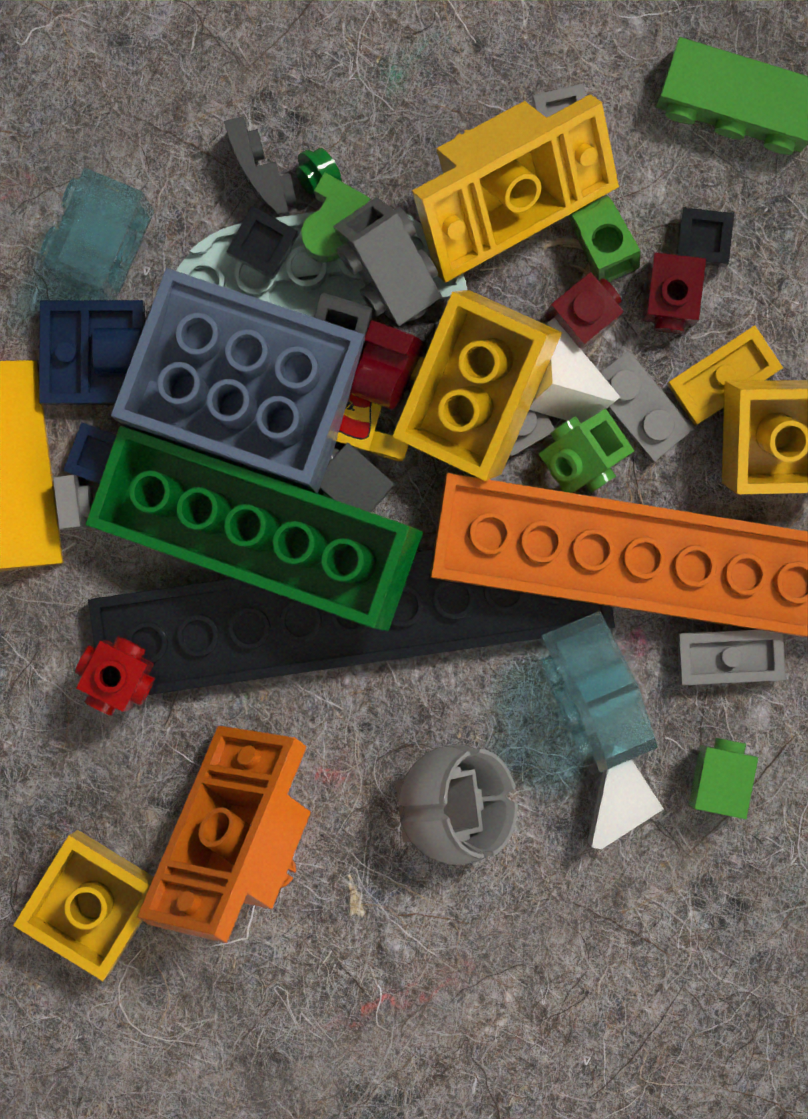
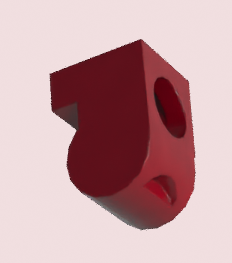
[351,320,425,409]

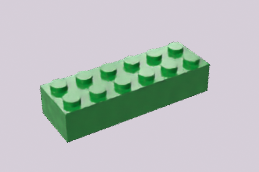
[85,426,423,631]

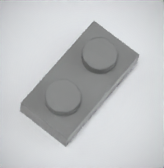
[601,350,694,463]
[677,630,786,685]

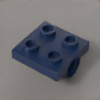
[39,300,145,405]

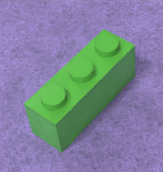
[656,37,808,155]

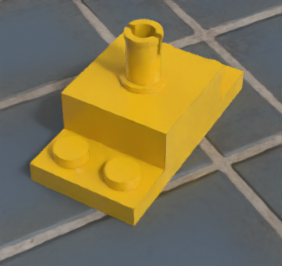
[412,94,619,283]

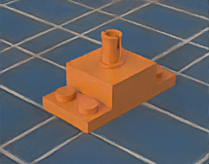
[137,726,311,943]

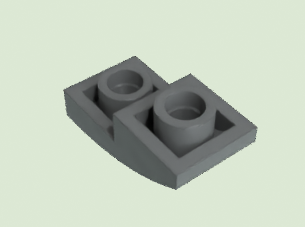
[224,116,297,218]

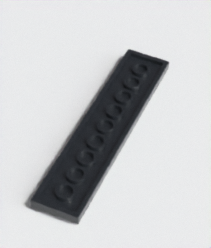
[88,549,615,695]

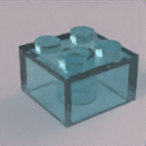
[41,167,155,300]
[540,611,658,772]

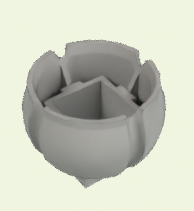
[395,745,518,865]

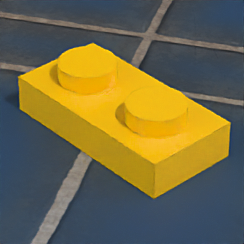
[667,325,783,426]

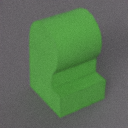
[301,172,371,263]
[569,195,641,282]

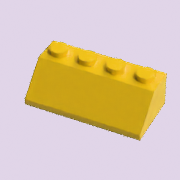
[0,360,64,572]

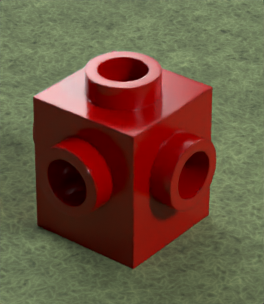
[75,636,155,716]

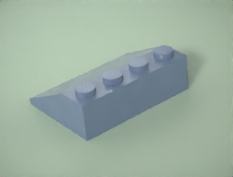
[111,268,365,494]

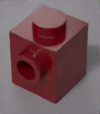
[642,252,706,334]
[544,272,624,350]

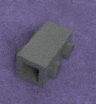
[333,197,442,326]

